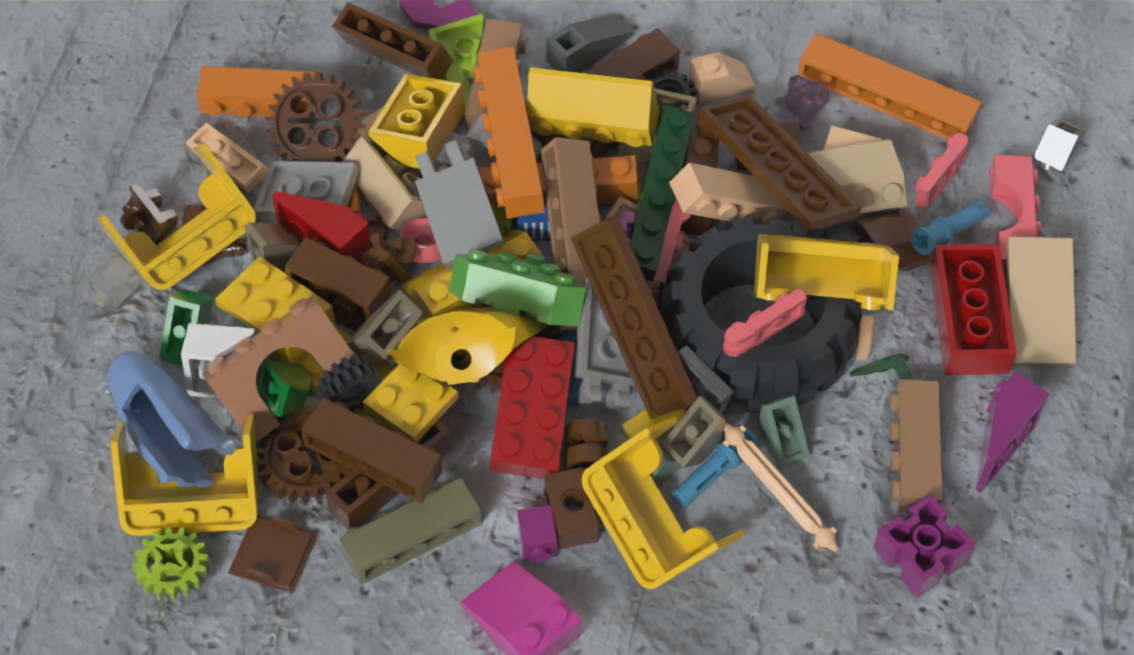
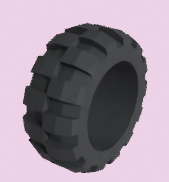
[660,217,862,413]

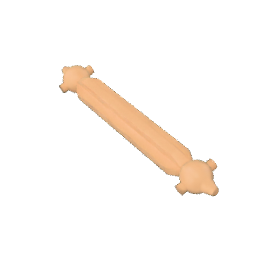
[723,422,838,552]

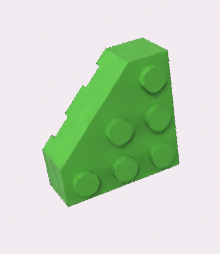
[449,250,586,326]

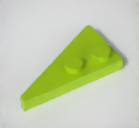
[428,14,484,121]

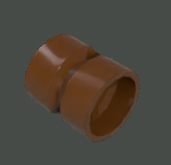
[565,419,608,471]

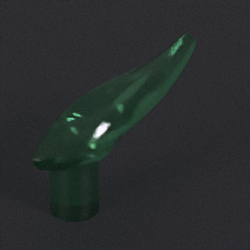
[849,353,913,380]

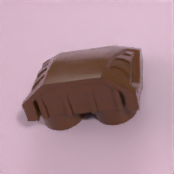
[852,208,934,271]

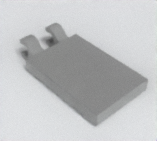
[415,140,505,268]
[574,278,636,410]

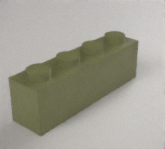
[339,478,481,585]

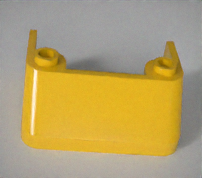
[95,143,256,290]
[754,234,899,310]
[110,414,258,536]
[582,417,746,589]

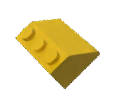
[369,74,465,169]

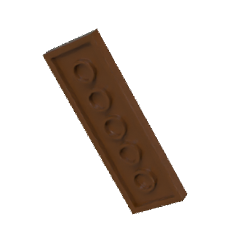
[698,95,862,232]
[571,215,697,420]

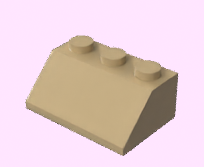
[342,136,427,229]
[808,139,907,213]

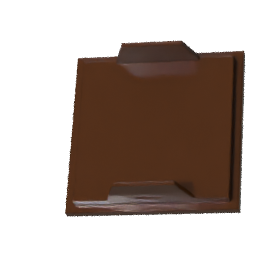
[228,515,318,594]

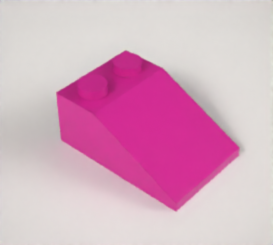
[461,561,582,655]

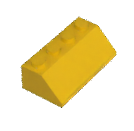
[527,67,660,147]
[402,228,543,319]

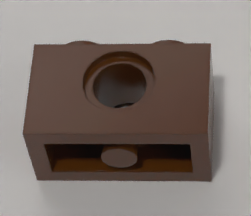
[544,467,604,550]

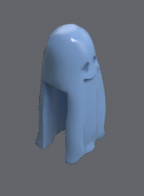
[107,351,237,488]

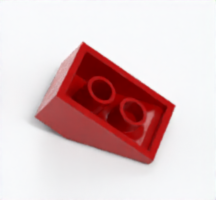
[272,191,371,266]

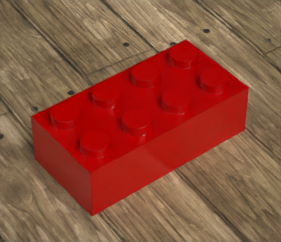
[930,244,1017,375]
[489,337,574,479]

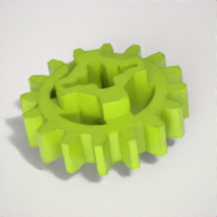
[132,527,210,601]

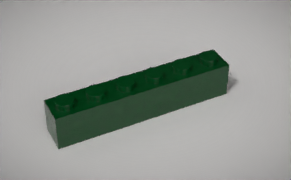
[629,104,695,281]

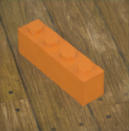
[196,66,323,120]

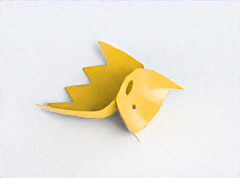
[387,306,548,385]

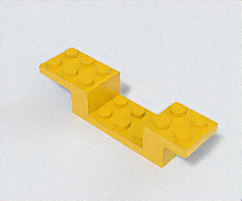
[215,256,458,443]

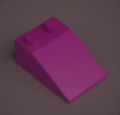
[975,372,1049,493]

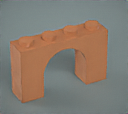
[202,296,354,442]

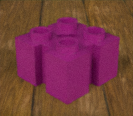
[873,494,976,598]

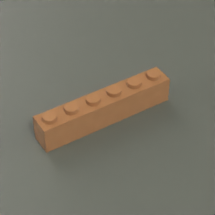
[541,137,601,332]

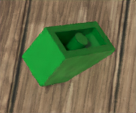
[159,289,214,365]
[257,359,313,416]

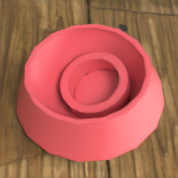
[399,217,441,263]

